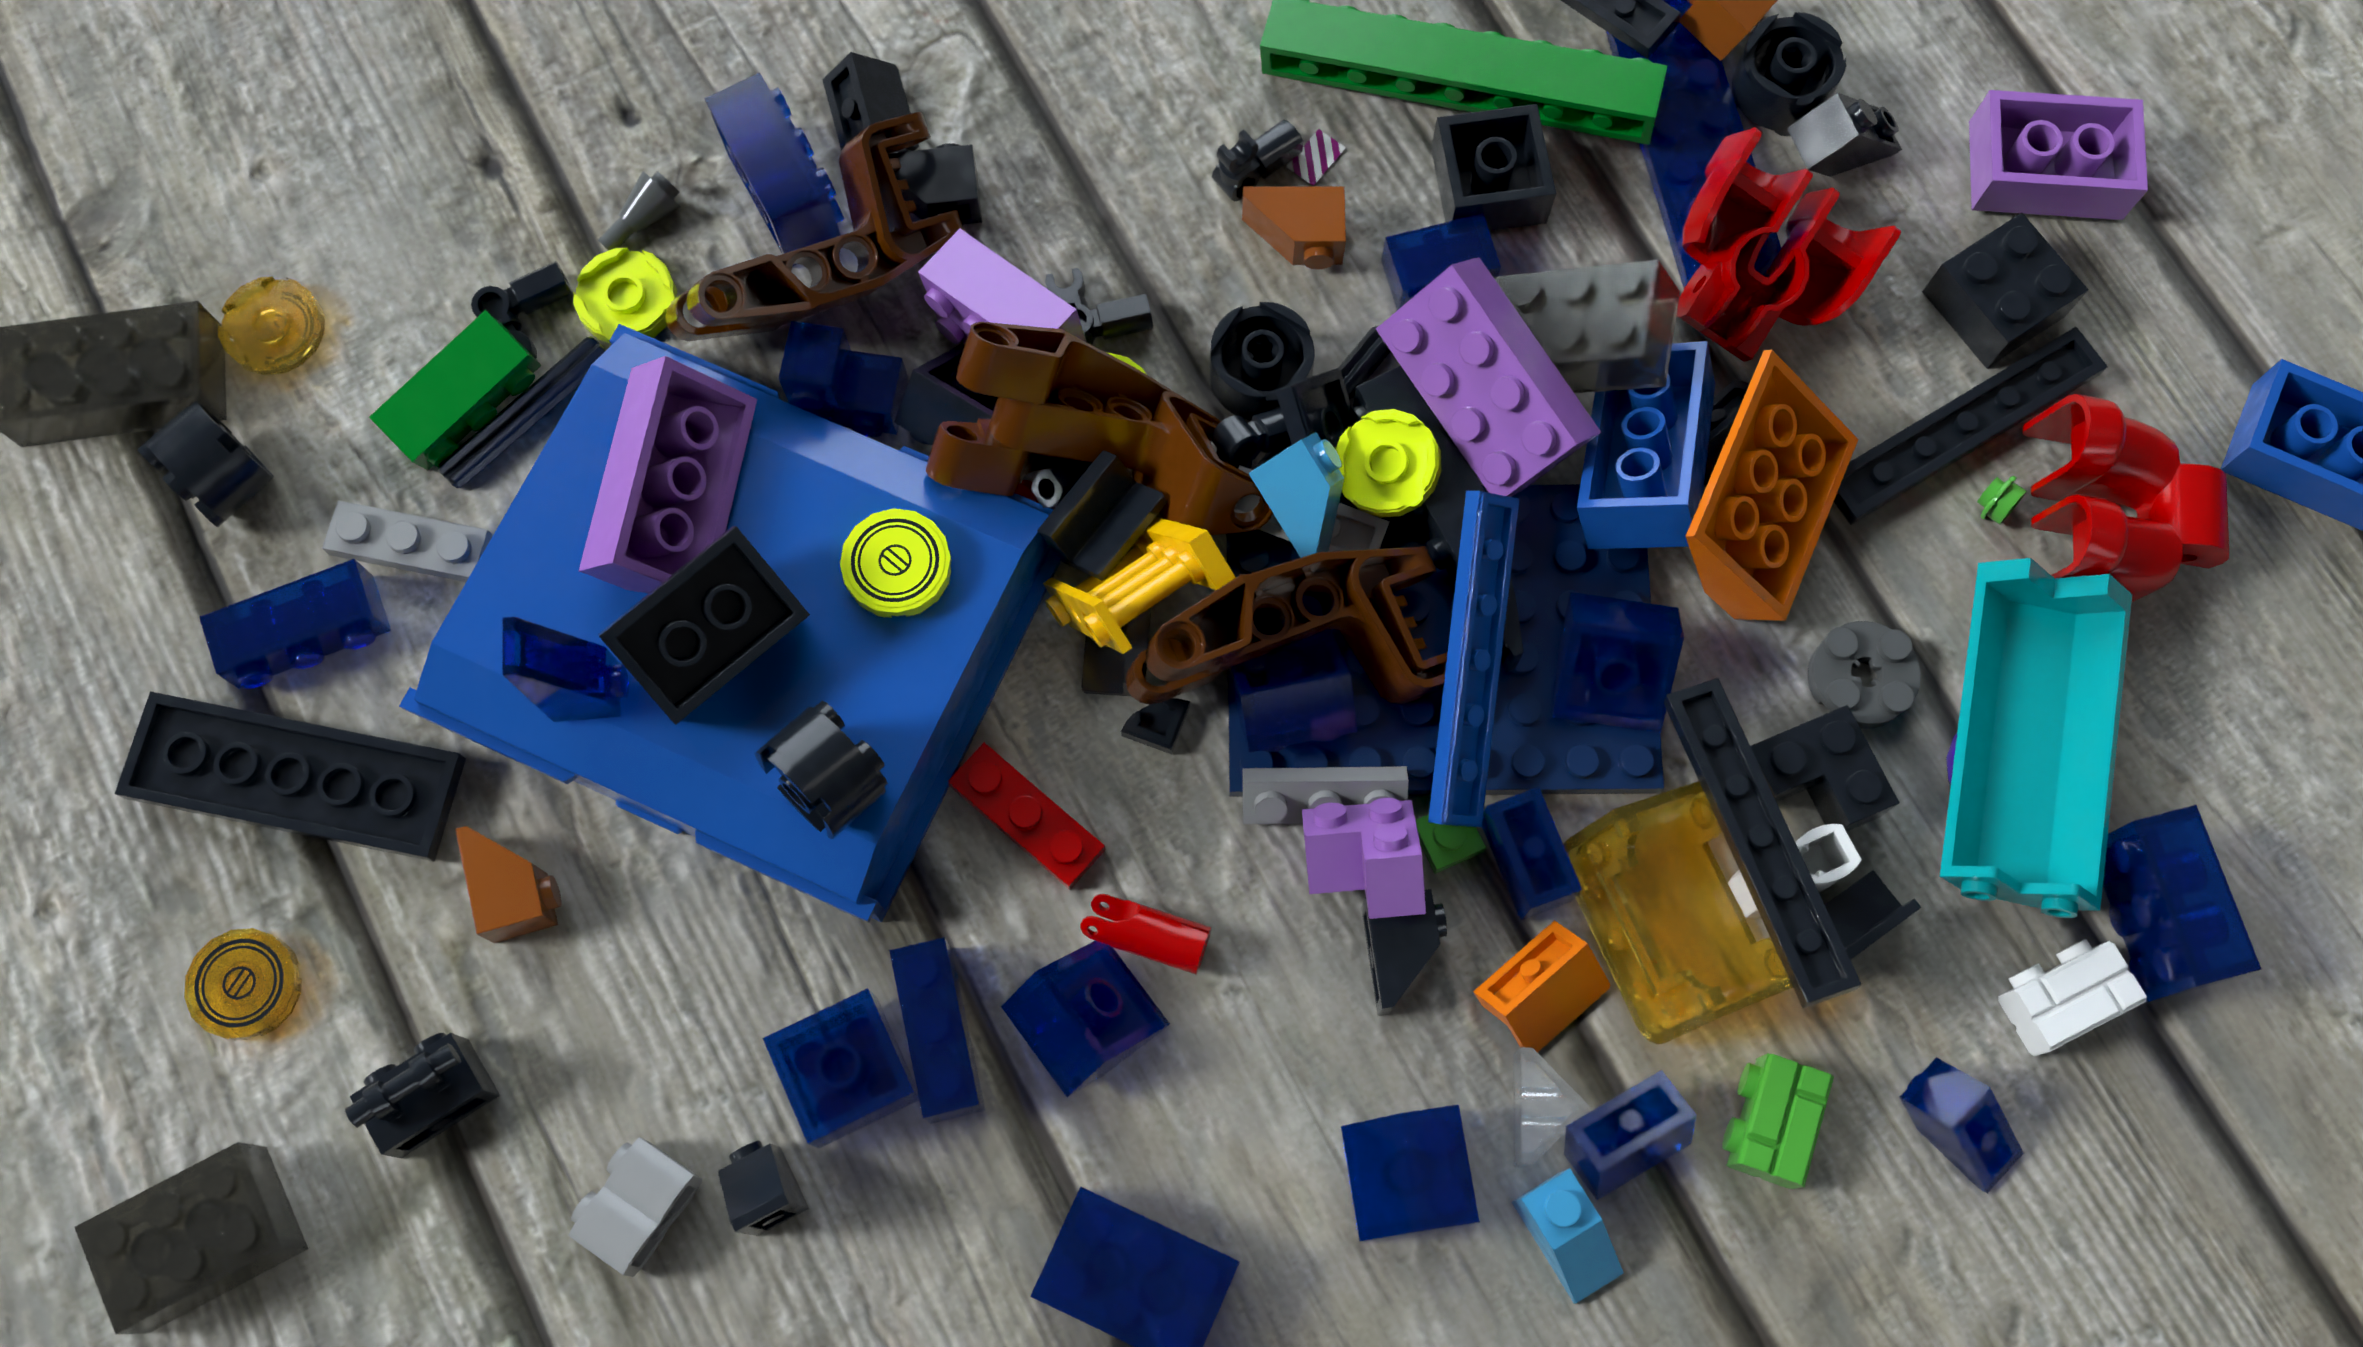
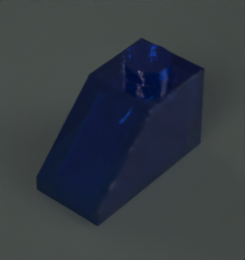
[1899,1057,2024,1194]

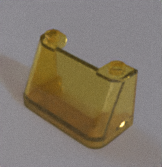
[1560,781,1793,1045]

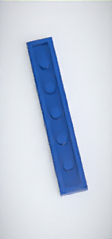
[1428,491,1519,828]

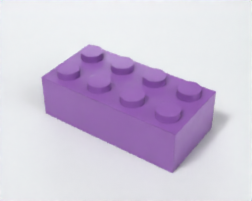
[1376,257,1601,497]

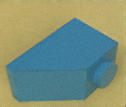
[1248,432,1344,558]
[1512,1168,1624,1304]

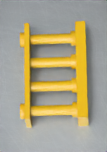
[1043,517,1236,654]

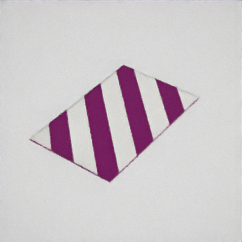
[1286,129,1346,186]

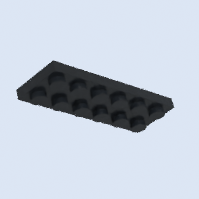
[114,691,466,862]

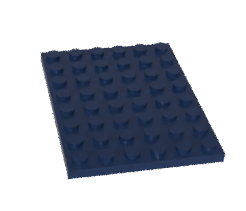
[1226,484,1664,797]

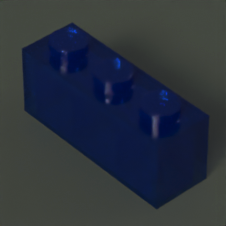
[199,559,391,689]
[889,937,986,1124]

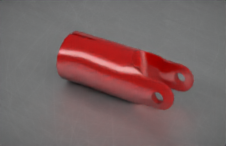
[1080,894,1212,975]

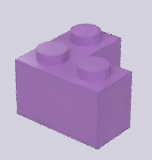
[1302,798,1426,919]

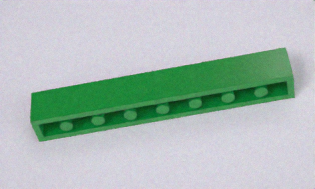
[1260,0,1668,145]

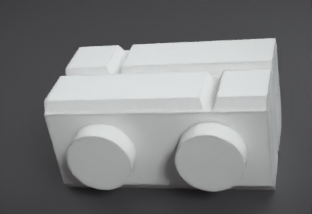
[1998,939,2147,1056]

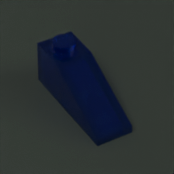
[502,617,629,722]

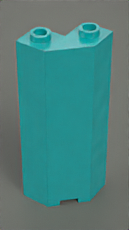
[1940,558,2132,918]

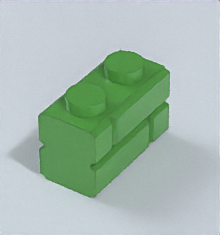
[1722,1053,1834,1189]

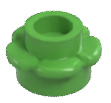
[1977,476,2027,525]

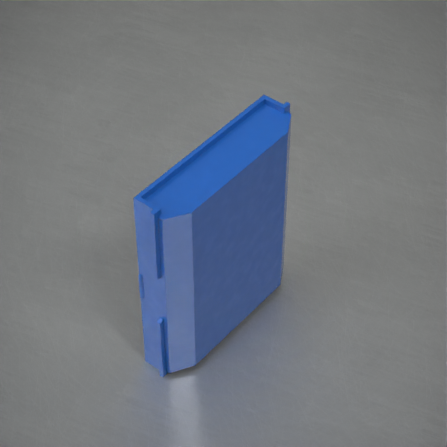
[399,324,1061,923]

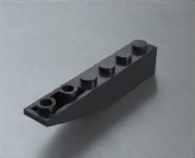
[1350,365,1524,673]

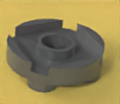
[1808,621,1921,729]

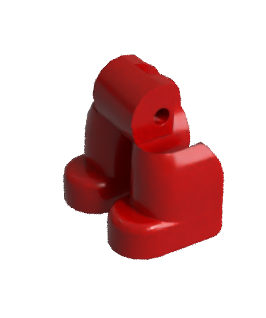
[1675,127,1901,362]
[2023,394,2229,602]

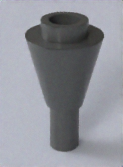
[598,171,680,250]

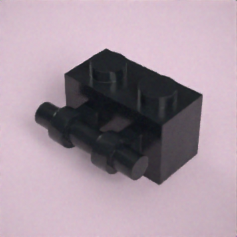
[345,1033,500,1158]

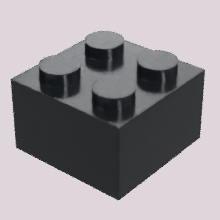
[1431,104,1556,237]
[1922,213,2089,369]

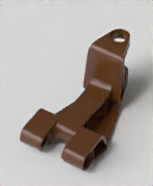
[665,112,965,341]
[926,322,1273,536]
[1126,546,1448,705]

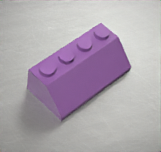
[579,356,757,593]

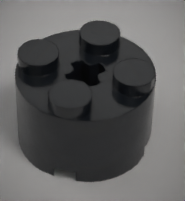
[1730,12,1846,136]
[1210,302,1315,421]
[137,401,274,527]
[755,701,888,839]

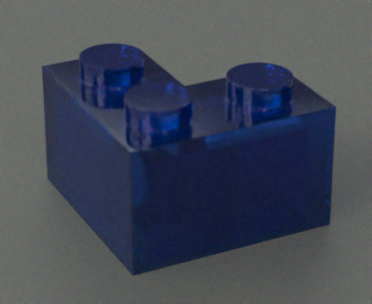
[778,321,909,437]

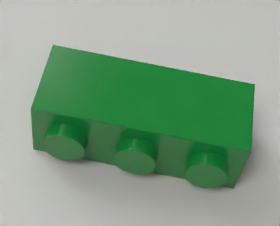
[369,310,542,470]

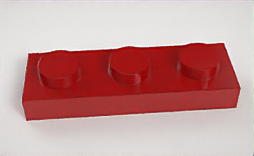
[947,742,1106,890]

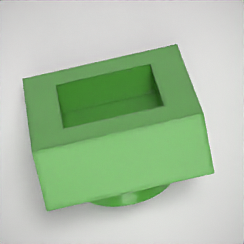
[1416,814,1486,874]

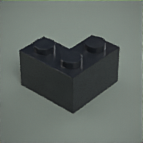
[1750,705,1900,832]

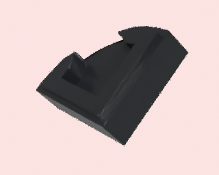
[1121,698,1190,754]

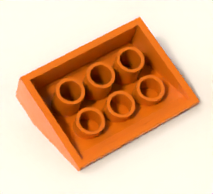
[1685,350,1859,621]

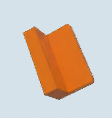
[1473,920,1611,1057]

